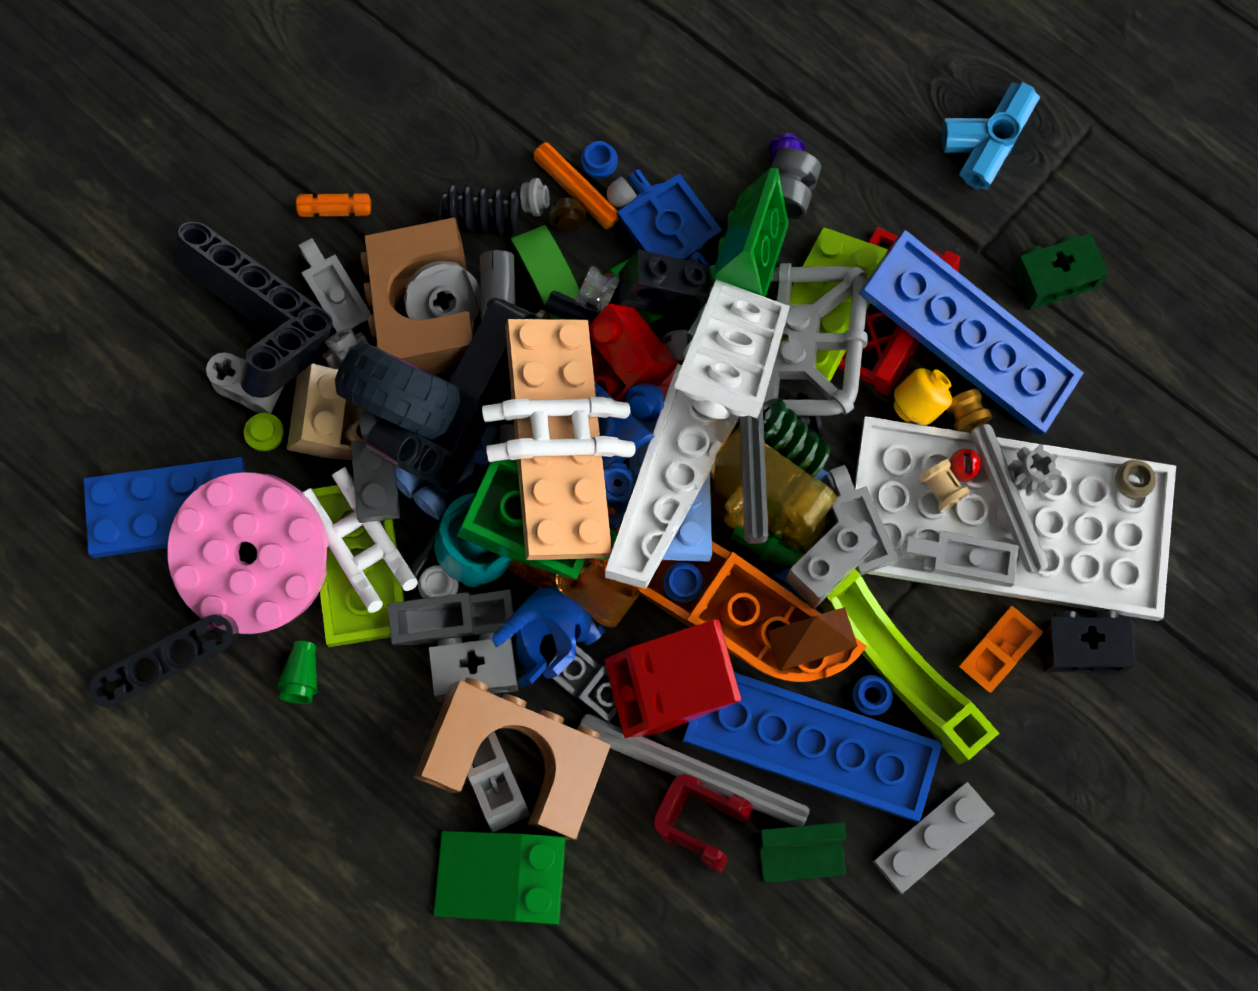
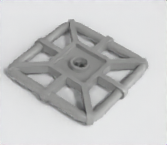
[697,263,868,416]

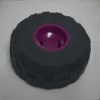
[334,341,461,439]

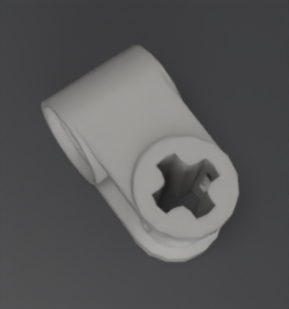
[206,352,284,414]

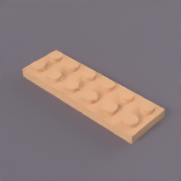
[505,319,612,560]

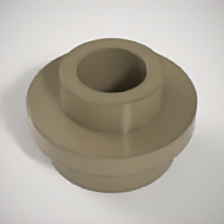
[1115,460,1156,499]

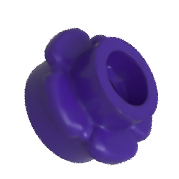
[768,133,805,161]

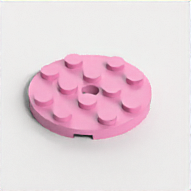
[168,472,329,634]

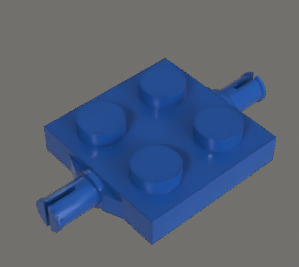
[617,169,722,270]

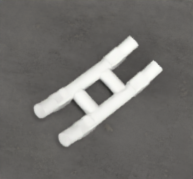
[482,397,635,462]
[302,467,418,613]

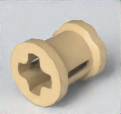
[919,459,971,512]

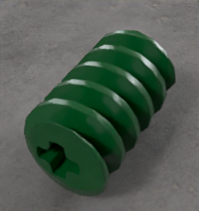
[763,398,830,487]

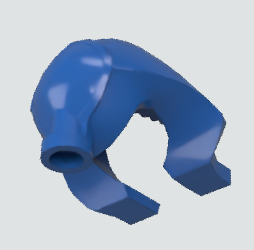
[492,585,605,687]

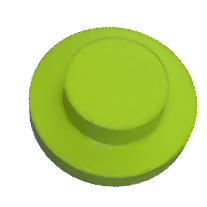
[244,413,284,452]

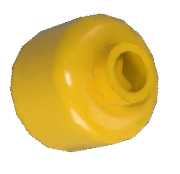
[893,368,952,426]

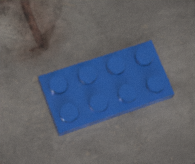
[83,457,246,558]

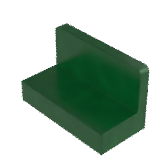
[758,822,847,883]

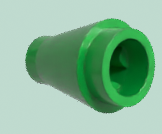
[277,641,318,704]

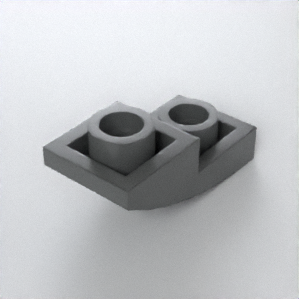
[543,645,617,722]

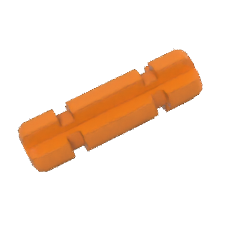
[296,193,371,217]

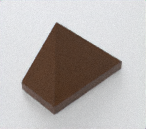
[766,607,858,671]

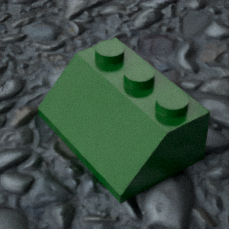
[709,168,789,297]

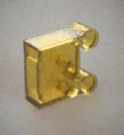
[714,426,837,554]

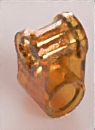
[556,558,639,627]

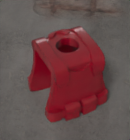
[654,774,753,874]

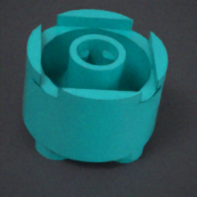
[433,493,512,587]

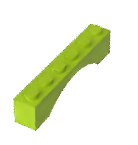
[819,569,999,765]

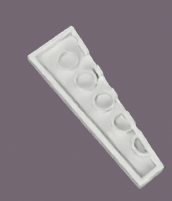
[605,364,740,589]

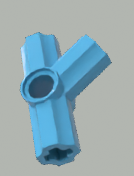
[941,82,1040,190]

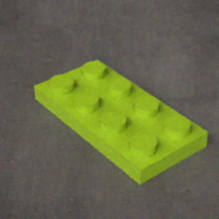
[779,227,888,381]
[312,485,404,647]

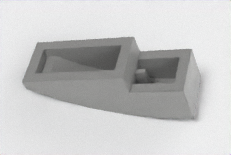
[467,731,531,833]

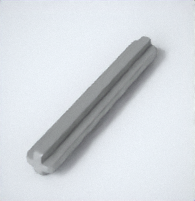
[971,424,1048,574]

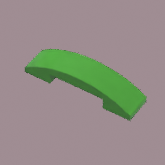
[511,225,586,320]

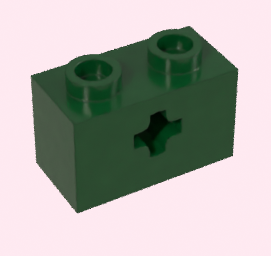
[1012,233,1109,310]

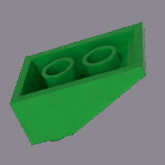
[457,459,609,580]
[434,831,566,925]

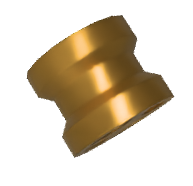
[946,389,992,432]

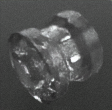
[575,266,620,313]

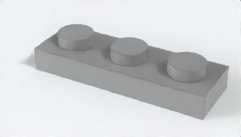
[872,781,995,894]

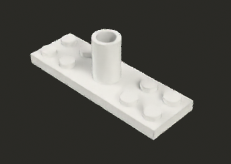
[674,279,790,419]

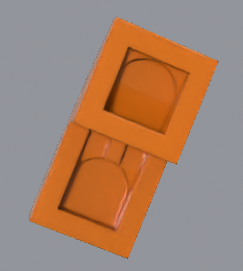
[959,606,1043,693]

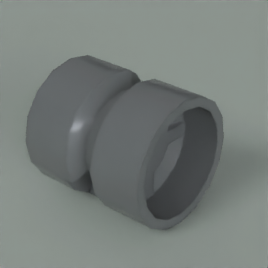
[771,148,822,220]

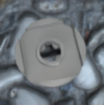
[404,261,481,325]

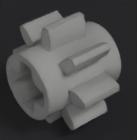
[322,329,369,370]
[1008,444,1062,496]

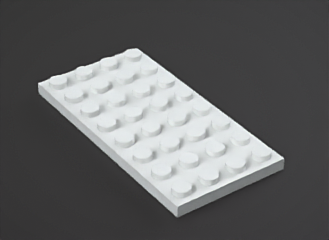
[854,416,1176,621]

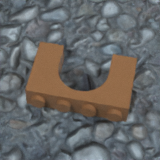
[361,217,476,374]
[413,678,611,840]

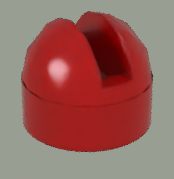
[949,448,981,482]

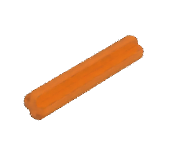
[533,142,619,229]

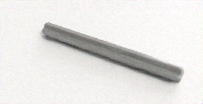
[579,714,809,827]

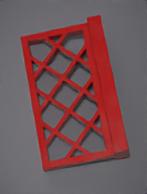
[837,227,960,397]

